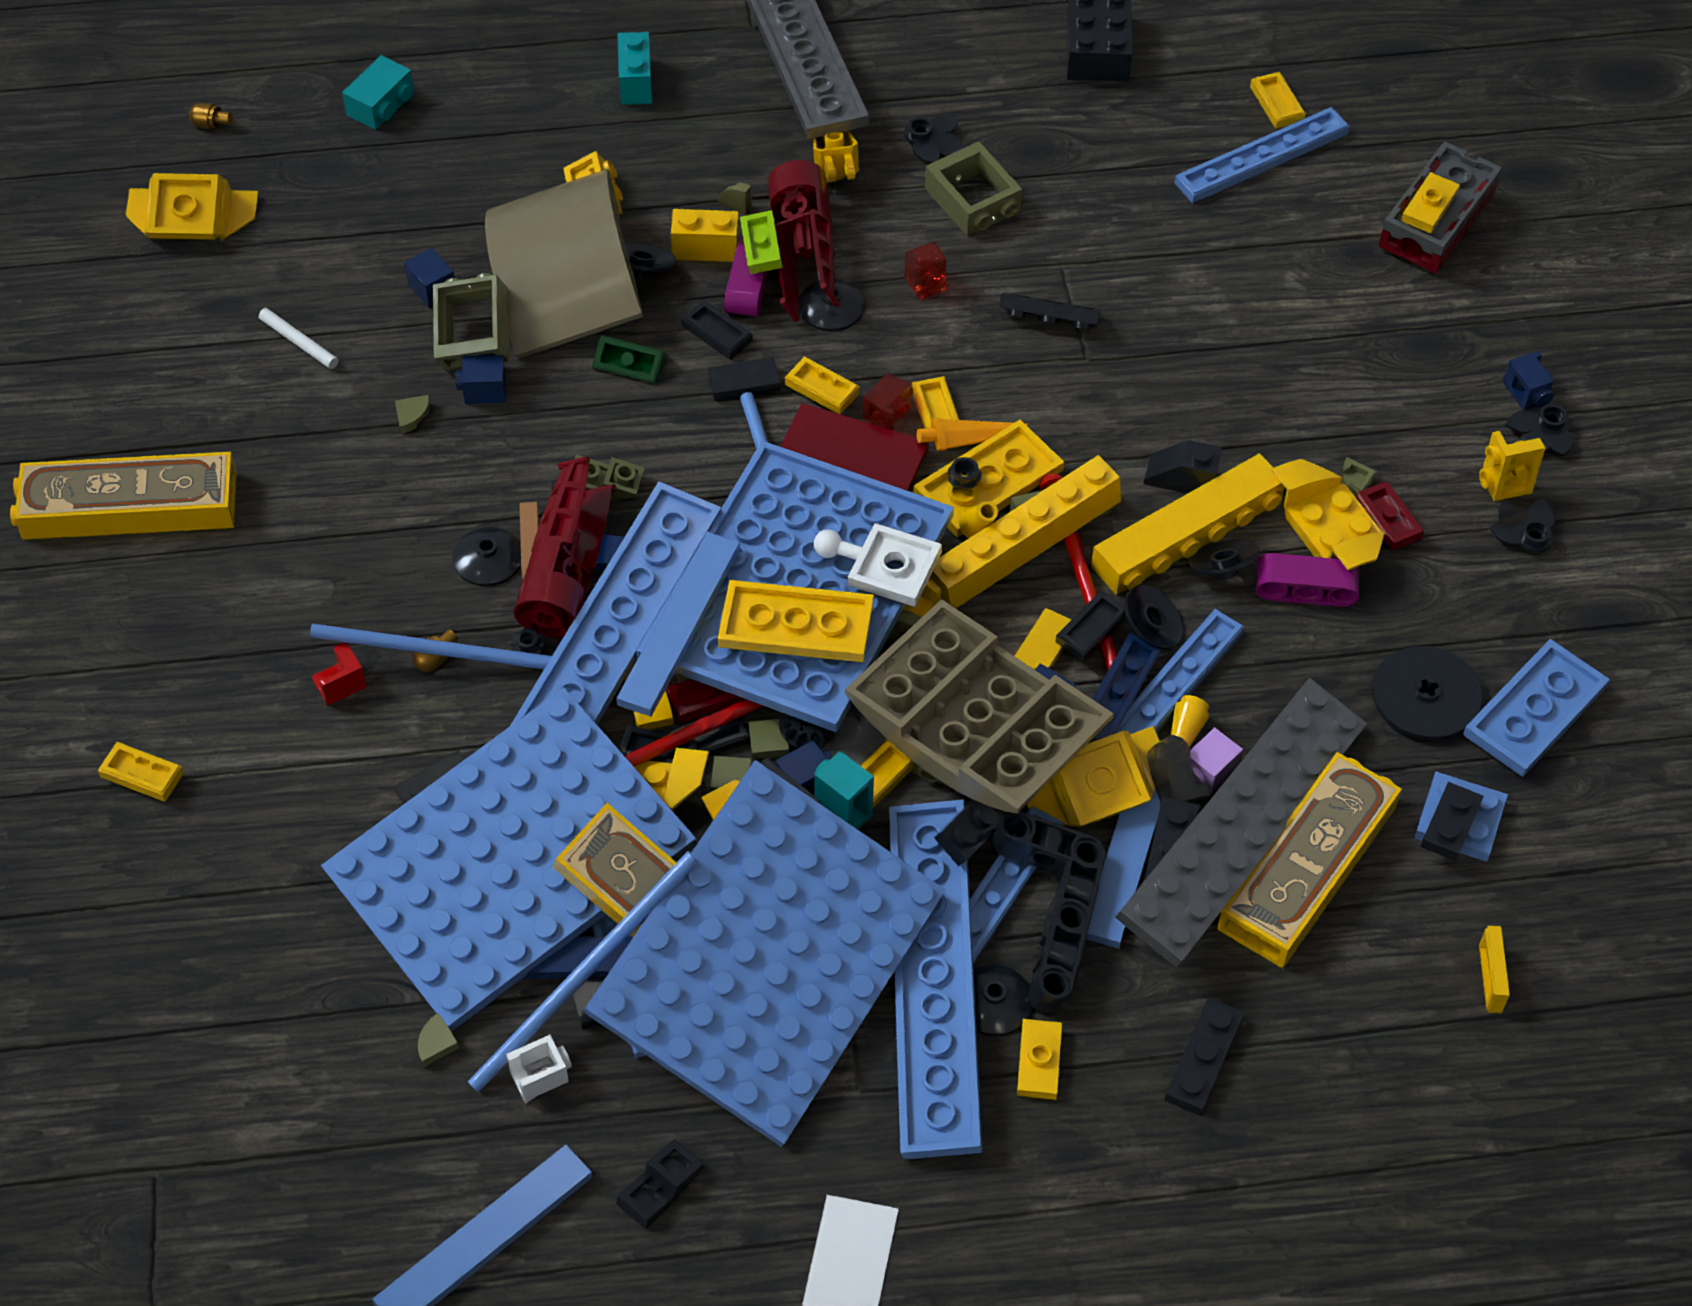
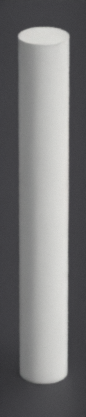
[259,308,338,369]

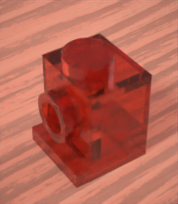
[904,241,948,300]
[863,372,914,430]

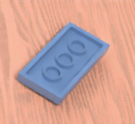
[1463,639,1610,777]

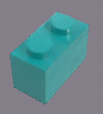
[618,32,652,105]
[342,55,415,130]
[814,751,874,830]

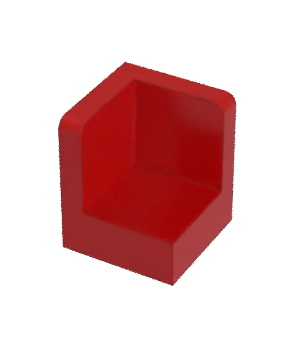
[312,642,367,706]

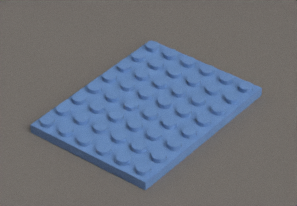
[636,441,954,733]
[321,687,698,1032]
[583,760,946,1147]

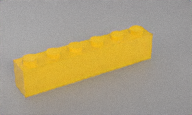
[1091,453,1284,596]
[930,455,1121,608]

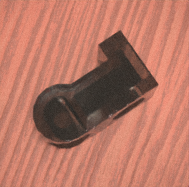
[1147,735,1210,804]

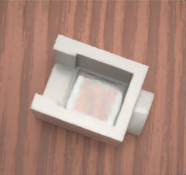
[506,1035,572,1104]

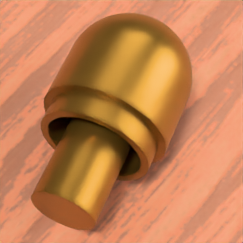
[189,103,233,130]
[412,629,458,672]

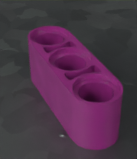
[724,235,770,317]
[1256,553,1359,607]

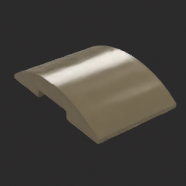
[485,169,643,359]
[845,599,1114,813]

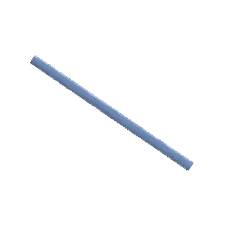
[310,623,552,669]
[468,851,699,1092]

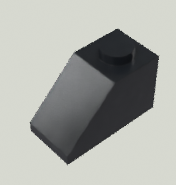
[1143,440,1223,494]

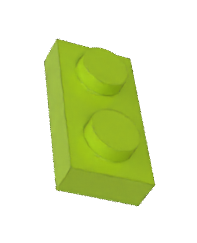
[740,210,783,274]

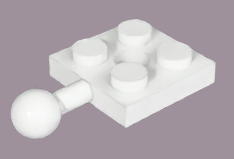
[814,523,942,607]

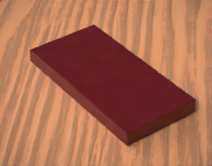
[780,403,929,491]

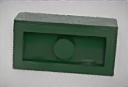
[592,335,668,384]

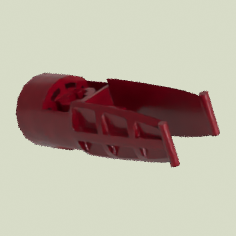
[768,160,840,322]
[513,456,617,638]

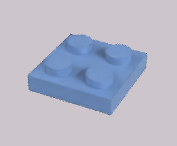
[1414,771,1508,862]

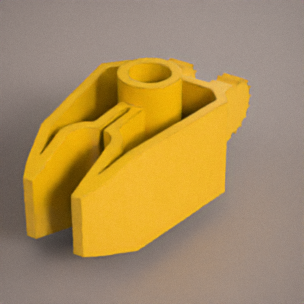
[813,130,859,182]

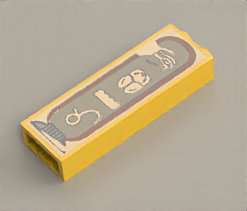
[10,452,237,540]
[1217,752,1402,969]
[552,803,677,937]

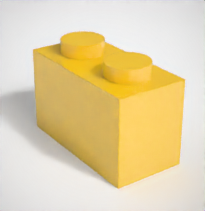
[671,209,739,262]

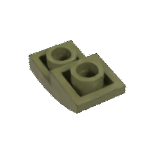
[575,454,644,499]

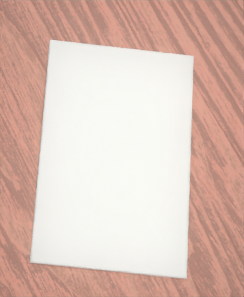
[802,1195,898,1306]

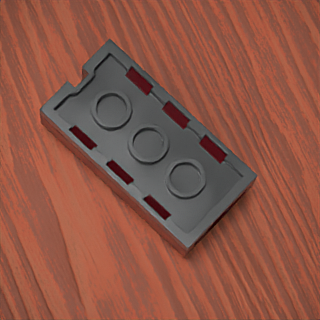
[1378,141,1502,274]

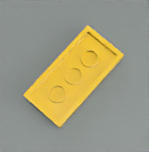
[913,419,1064,538]
[718,580,874,663]

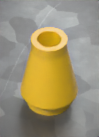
[959,501,998,538]
[1168,695,1210,751]

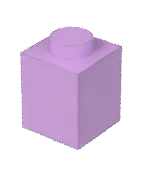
[1182,727,1243,796]

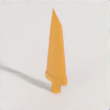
[917,418,1028,451]

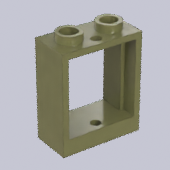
[925,141,1022,236]
[433,273,509,371]

